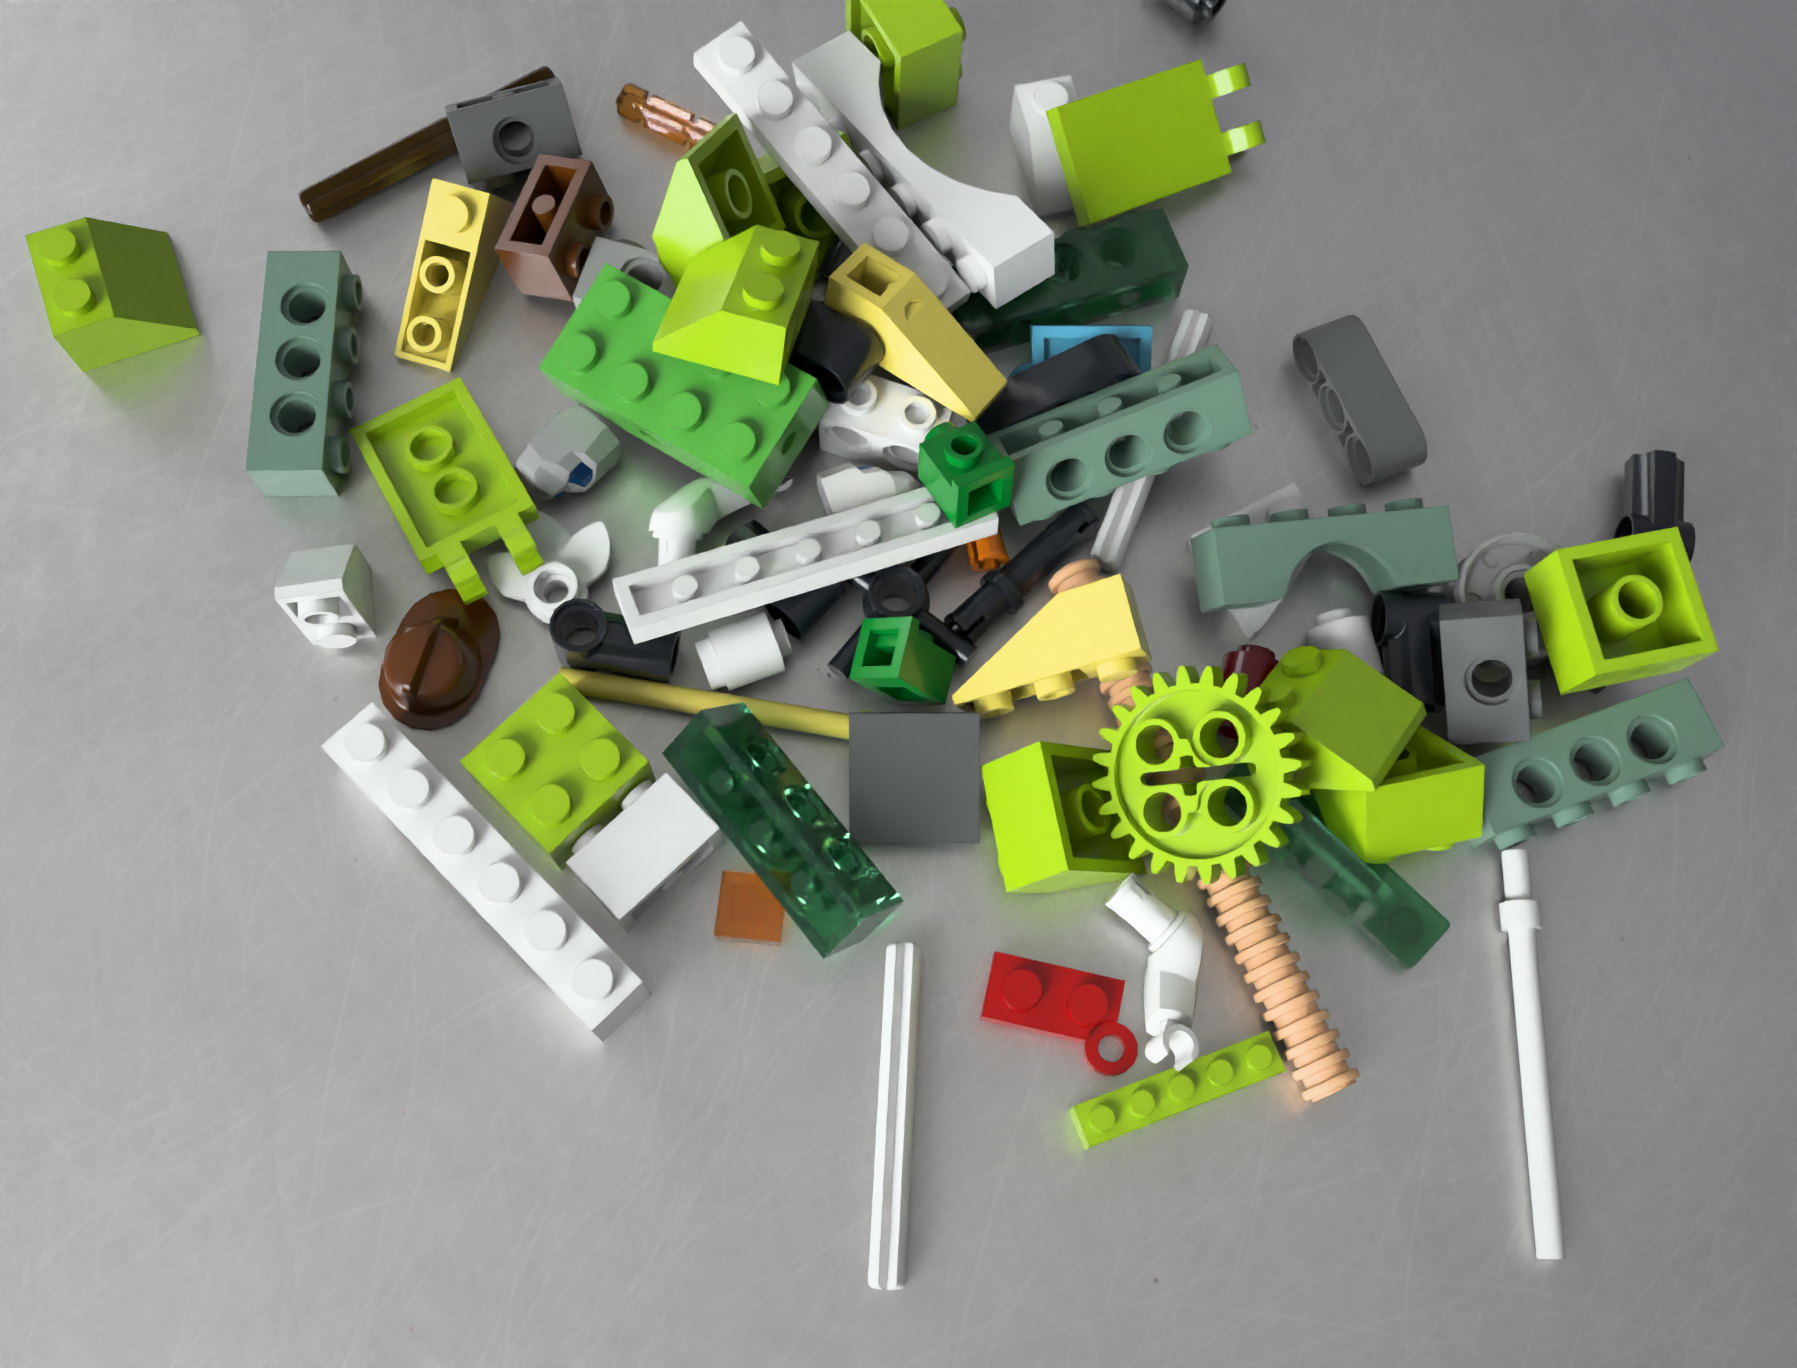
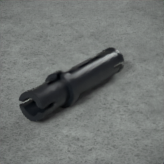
[944,502,1101,645]

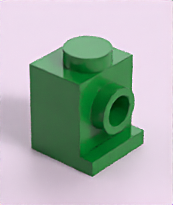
[918,421,1015,529]
[849,616,956,705]

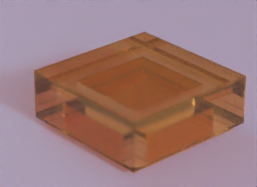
[714,871,788,946]

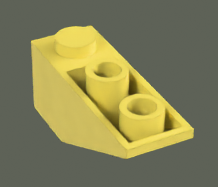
[394,178,513,372]
[824,242,1008,422]
[952,574,1152,719]

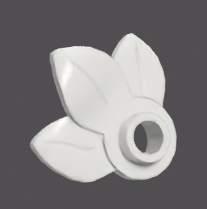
[487,510,611,623]

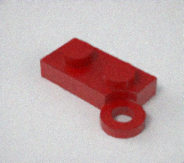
[980,951,1138,1077]

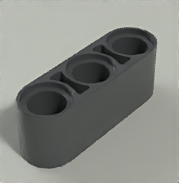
[1292,315,1427,485]

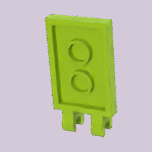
[1045,59,1266,227]
[349,377,545,605]

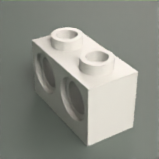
[819,374,955,483]

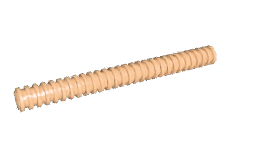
[1048,559,1360,1102]

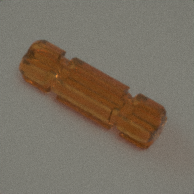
[615,83,717,149]

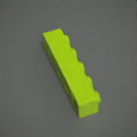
[1069,1031,1286,1151]

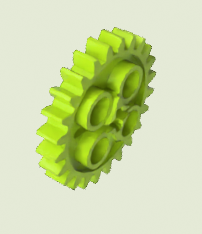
[1092,666,1311,884]

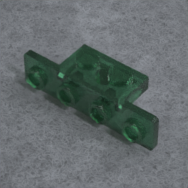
[1223,762,1450,970]

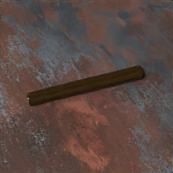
[298,66,556,222]

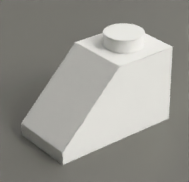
[1009,75,1078,221]

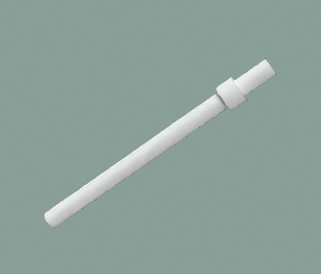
[1499,849,1566,1259]

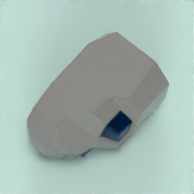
[514,404,624,500]

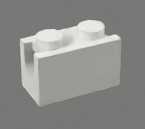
[566,773,724,933]

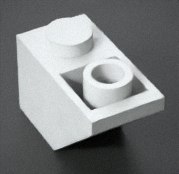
[274,543,376,649]

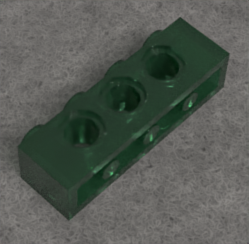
[950,207,1189,355]
[662,702,904,959]

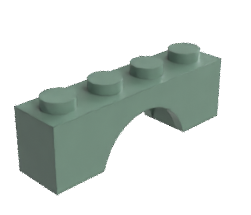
[1191,498,1460,613]

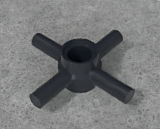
[827,545,978,681]

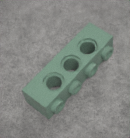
[245,251,363,497]
[986,344,1253,526]
[1468,678,1725,851]

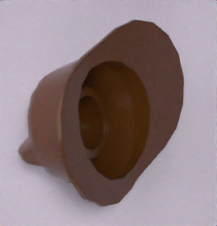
[378,589,500,731]

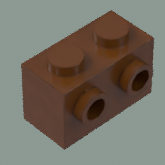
[494,154,615,302]

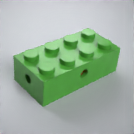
[538,263,830,509]

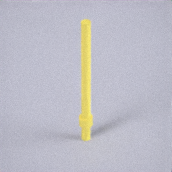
[559,666,874,740]

